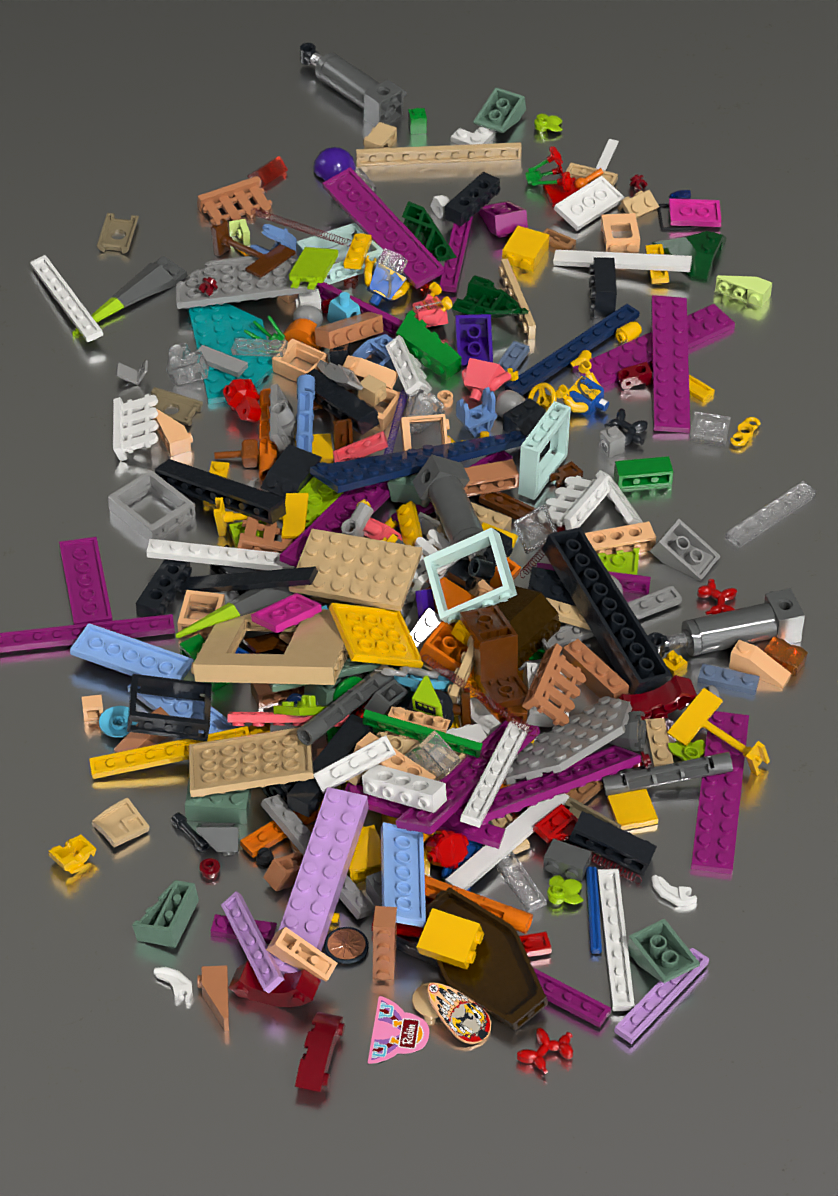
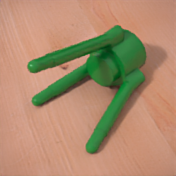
[244,315,286,351]

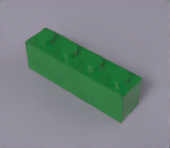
[396,310,462,380]

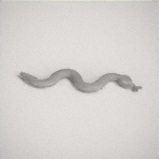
[374,666,455,679]

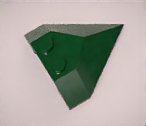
[386,201,457,271]
[651,231,726,282]
[451,275,529,319]

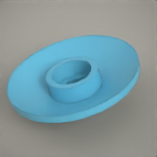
[99,706,138,738]

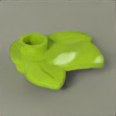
[534,113,562,132]
[668,740,706,761]
[547,875,583,904]

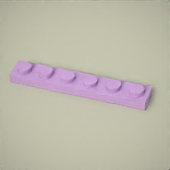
[221,891,284,993]
[614,948,709,1044]

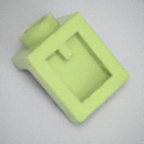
[229,219,250,245]

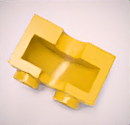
[48,834,97,874]

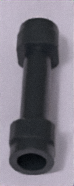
[171,812,210,852]

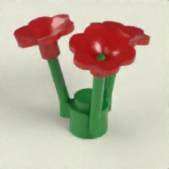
[525,146,572,192]

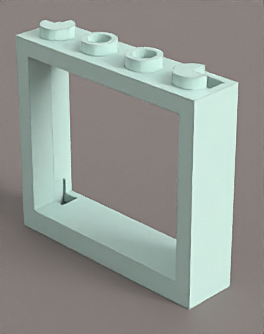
[296,223,386,284]
[518,401,571,500]
[423,528,517,624]

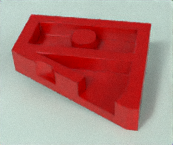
[533,804,578,843]

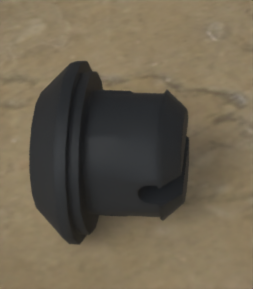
[256,847,274,866]

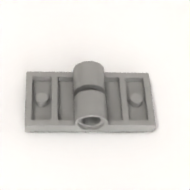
[269,384,297,454]

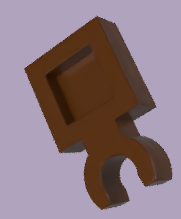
[549,461,583,488]

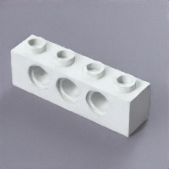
[362,764,447,813]

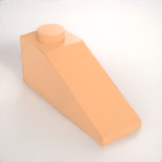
[343,355,398,389]
[152,409,193,456]
[729,640,791,688]
[266,927,337,981]

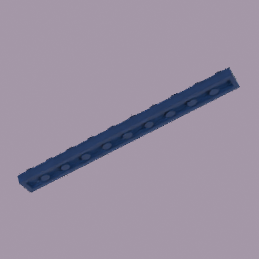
[505,304,640,396]

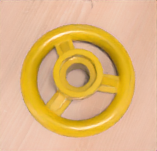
[528,383,557,411]

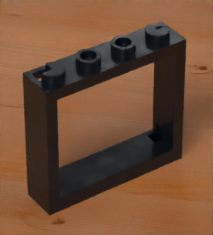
[127,674,212,741]

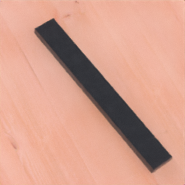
[180,566,318,595]

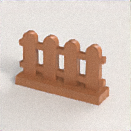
[197,176,272,226]
[237,517,306,553]
[522,643,586,726]

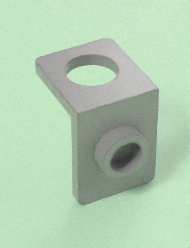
[116,360,148,385]

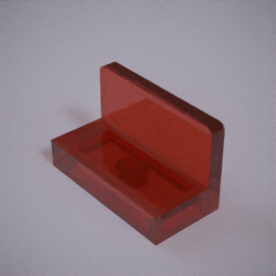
[247,156,288,187]

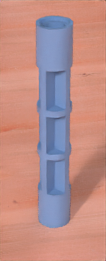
[295,374,315,453]

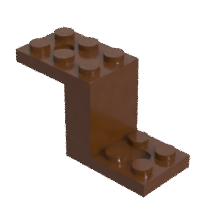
[460,605,528,710]

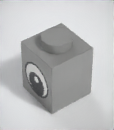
[599,426,626,458]

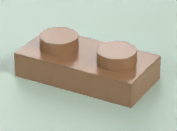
[565,781,603,804]

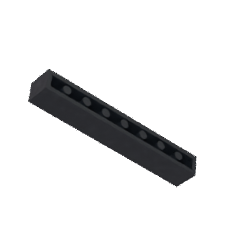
[155,459,286,524]

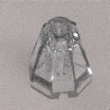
[404,389,445,435]

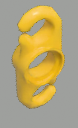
[730,417,761,446]

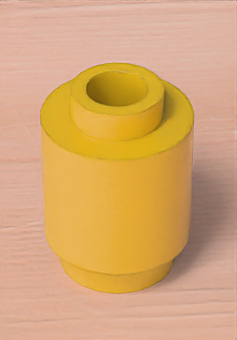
[616,321,642,344]

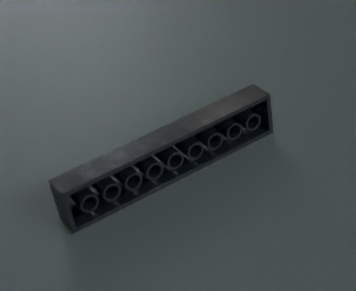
[542,527,672,695]

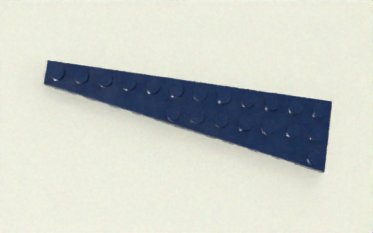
[310,431,527,493]

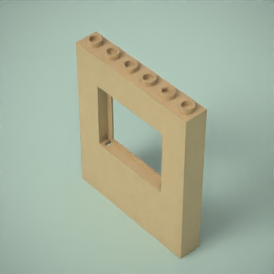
[191,609,349,685]

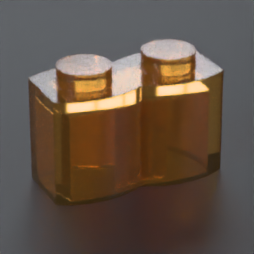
[763,637,808,676]

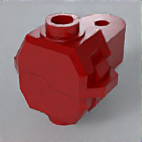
[223,379,261,423]
[424,829,469,869]

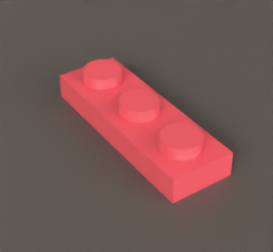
[333,431,388,463]

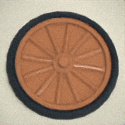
[324,927,369,964]

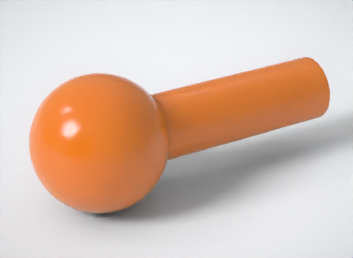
[574,168,604,190]

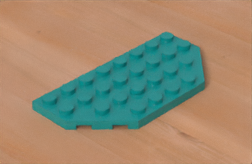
[188,303,273,404]

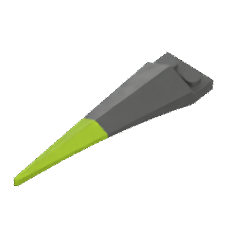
[72,256,188,336]
[175,567,313,638]

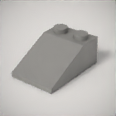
[650,519,721,581]

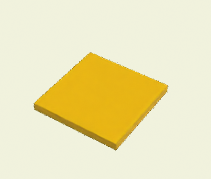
[329,603,424,668]

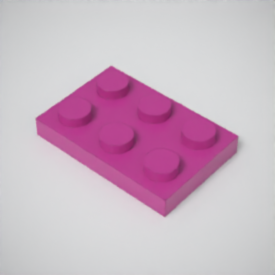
[669,199,722,227]
[251,593,322,633]

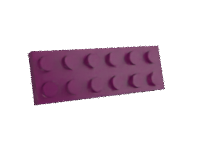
[59,536,113,625]

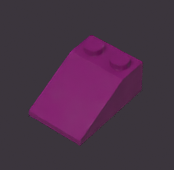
[479,201,528,237]

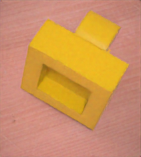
[662,650,688,677]

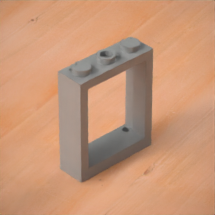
[108,470,195,541]

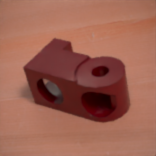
[617,362,653,389]

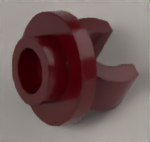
[629,174,648,192]
[199,277,218,296]
[633,751,652,769]

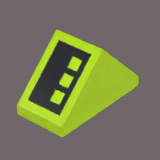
[412,675,443,717]

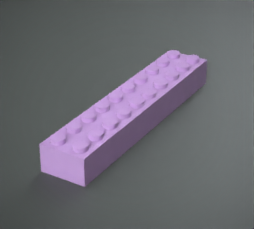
[272,787,369,977]

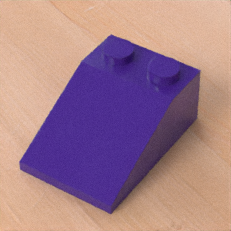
[454,314,493,366]

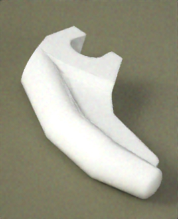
[651,875,697,906]
[153,967,193,1003]

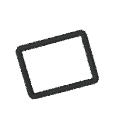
[657,204,691,231]

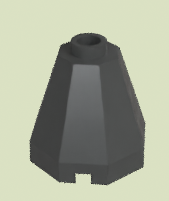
[609,711,647,752]

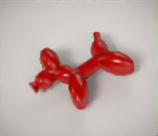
[697,579,737,615]
[517,1028,573,1074]

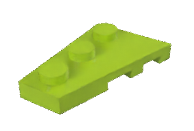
[598,548,640,575]

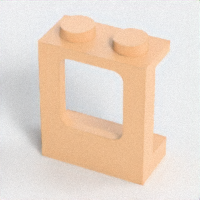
[600,213,640,253]

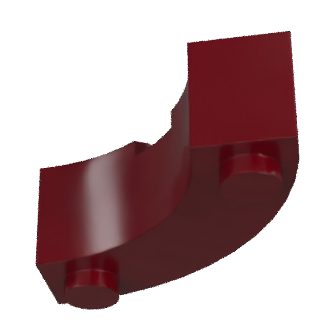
[618,675,697,720]
[228,961,321,1007]
[295,1012,345,1092]

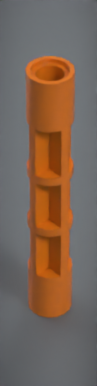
[259,388,277,481]
[425,875,533,934]

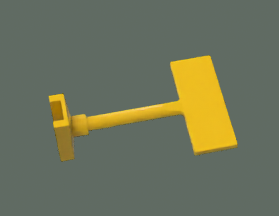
[213,493,309,539]
[667,688,770,776]

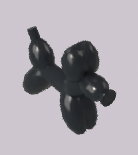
[604,408,648,446]

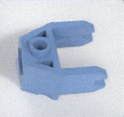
[250,224,297,258]
[352,334,396,371]
[456,387,497,438]

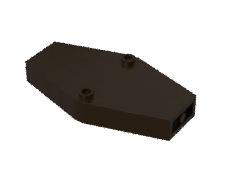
[423,887,549,1031]

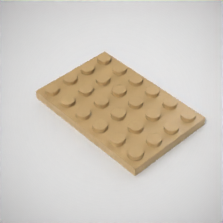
[289,529,423,611]
[189,727,314,797]

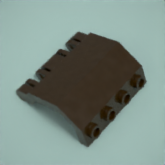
[495,586,561,668]

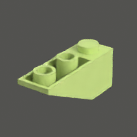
[715,275,772,307]

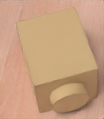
[358,375,387,407]

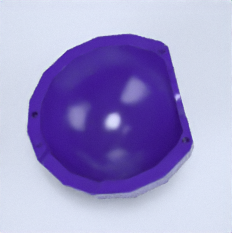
[313,147,356,181]

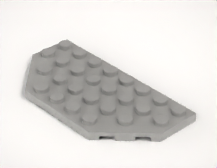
[176,256,317,309]
[503,696,632,785]

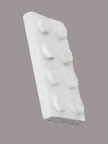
[554,176,625,231]

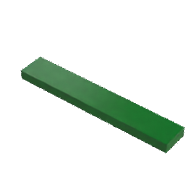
[363,709,482,758]

